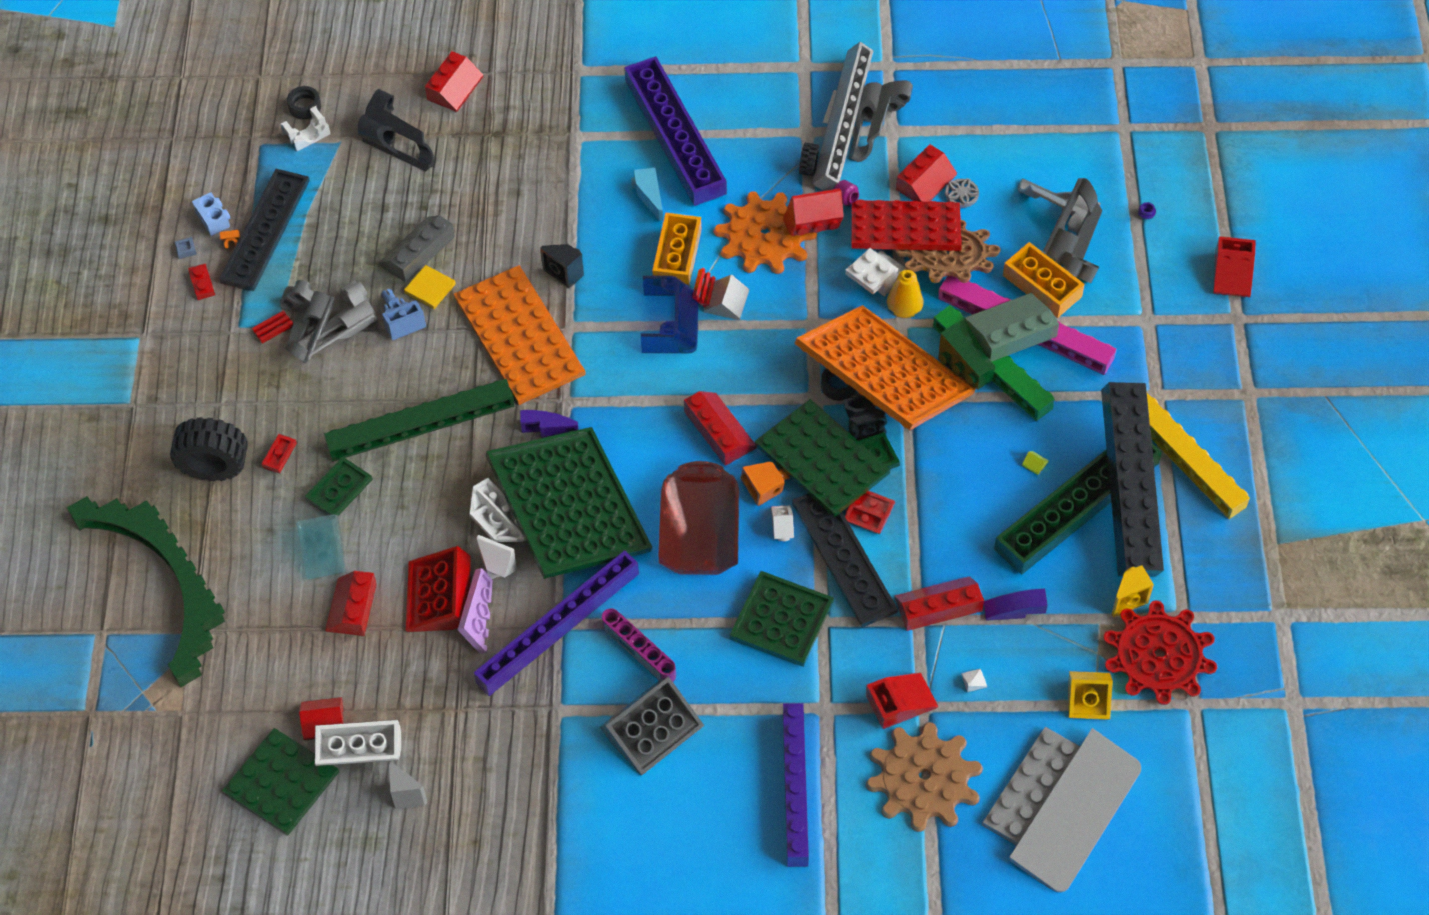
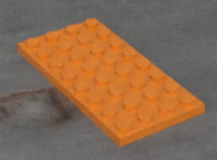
[454,265,586,405]

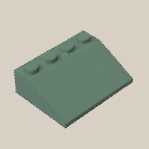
[965,293,1059,362]

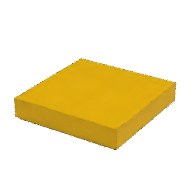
[404,265,456,309]

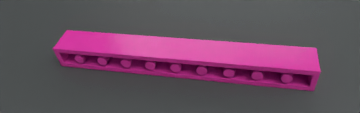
[938,276,1116,375]

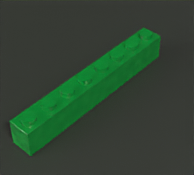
[933,305,1055,421]

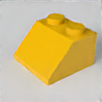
[1111,565,1154,618]
[1068,671,1113,719]

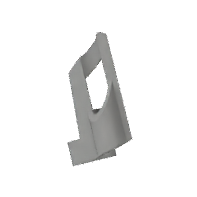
[1018,178,1101,235]
[298,280,378,356]

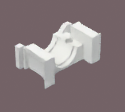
[281,106,330,151]

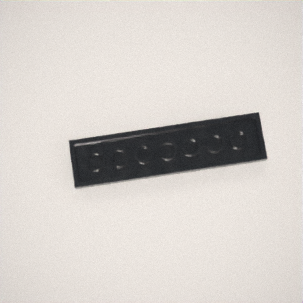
[219,169,310,291]
[792,494,898,628]

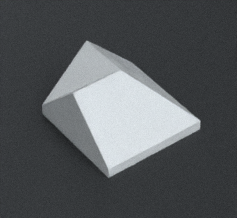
[477,535,517,579]

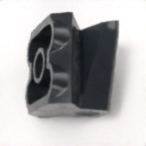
[844,395,887,441]

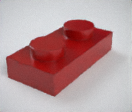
[188,263,215,300]
[262,434,297,474]

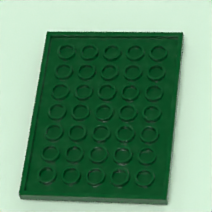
[485,427,652,579]

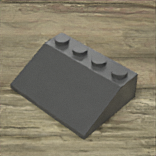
[600,676,704,775]

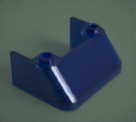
[641,276,699,354]

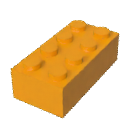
[652,213,702,288]
[1003,242,1085,318]

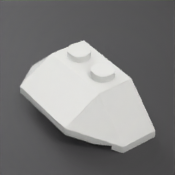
[469,478,525,542]

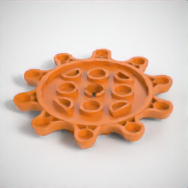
[713,191,817,274]

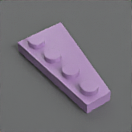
[458,568,493,654]

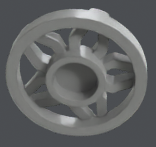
[945,178,979,208]

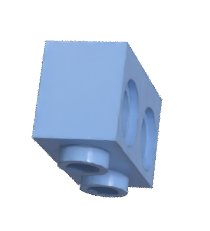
[192,192,231,236]

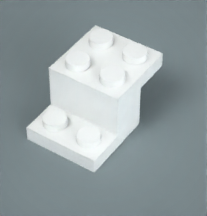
[845,248,906,296]

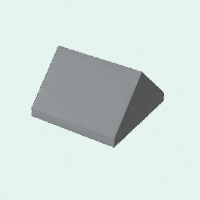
[704,275,749,320]
[389,762,428,809]

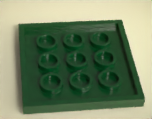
[730,571,834,667]
[222,728,339,836]

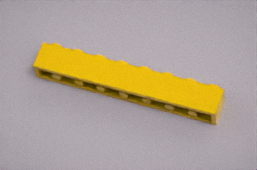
[1147,393,1250,519]

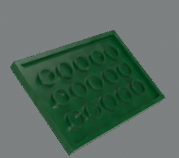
[755,399,890,517]

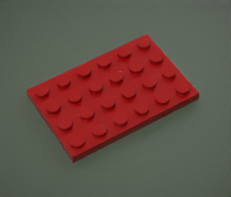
[851,199,962,251]

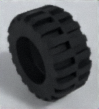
[170,417,248,481]

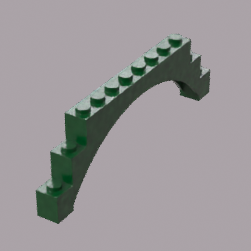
[67,496,225,687]

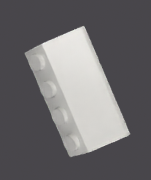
[315,720,401,766]

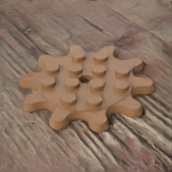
[895,220,1001,283]
[866,722,983,832]

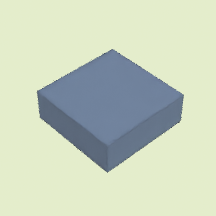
[174,237,197,259]

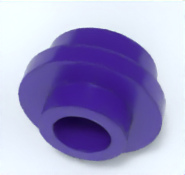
[1138,202,1156,219]

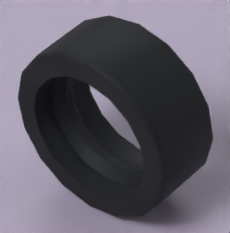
[287,86,321,120]
[821,368,855,401]

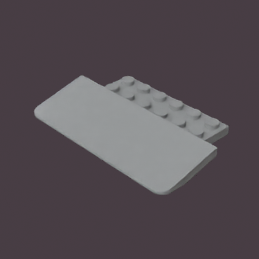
[982,727,1141,892]

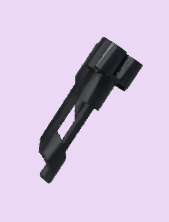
[357,89,434,172]

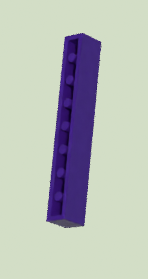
[783,703,809,867]

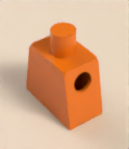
[740,462,790,506]

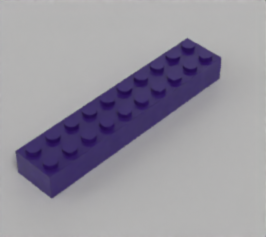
[624,56,727,206]

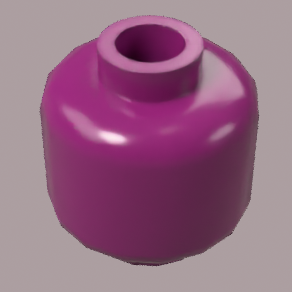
[833,180,859,206]

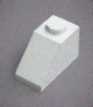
[771,505,794,541]

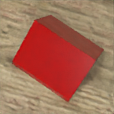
[299,697,344,740]

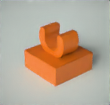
[220,230,241,249]

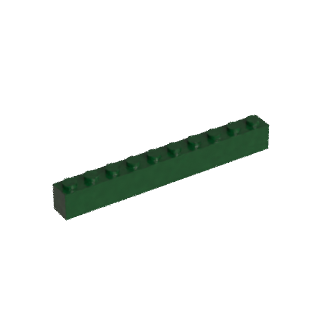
[324,379,515,462]

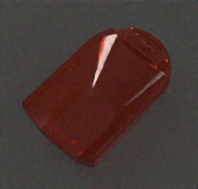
[659,461,739,575]

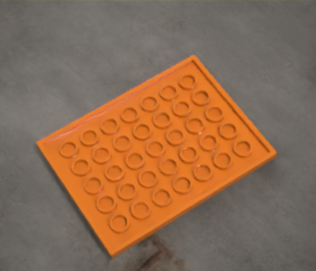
[794,305,976,430]

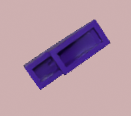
[520,410,579,438]
[984,588,1048,621]

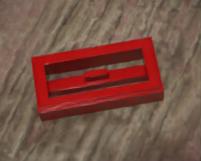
[692,268,716,307]
[252,310,293,344]

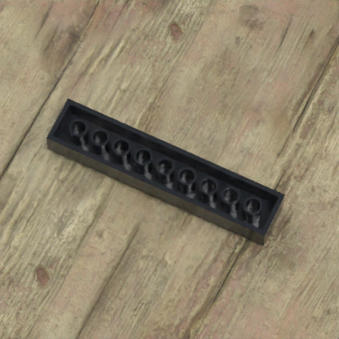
[1101,382,1164,577]

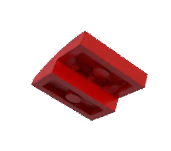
[845,491,895,535]

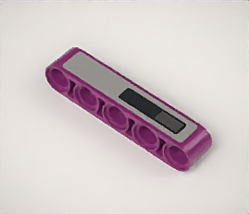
[602,608,676,682]

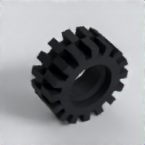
[799,142,819,176]

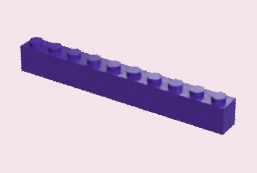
[474,550,639,696]

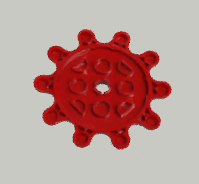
[1103,600,1217,705]

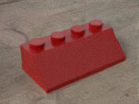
[684,391,757,466]
[894,576,984,631]

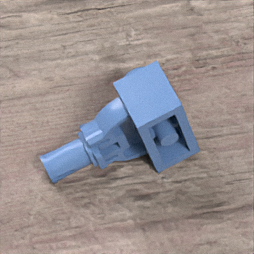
[381,289,426,340]

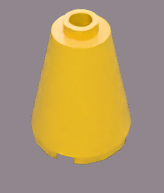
[887,270,924,318]

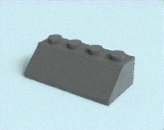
[379,215,455,283]

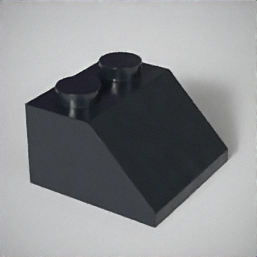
[540,244,584,289]

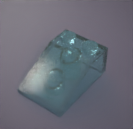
[296,514,346,580]

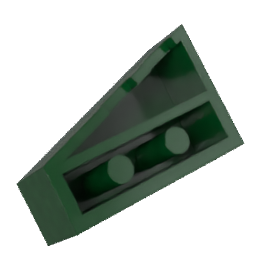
[938,323,995,390]

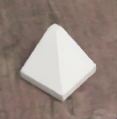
[961,669,987,692]

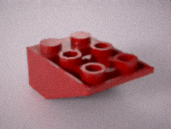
[1213,236,1256,297]
[866,673,938,729]

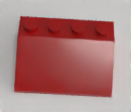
[406,546,471,632]

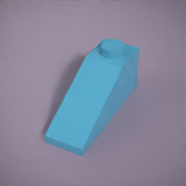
[631,167,663,221]

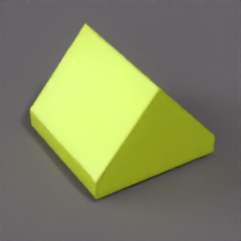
[1022,451,1049,475]

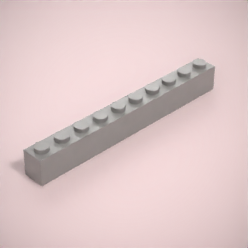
[812,42,873,191]

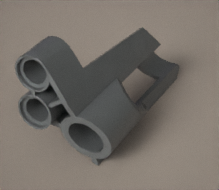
[849,80,913,162]
[1043,178,1102,283]
[280,280,334,363]

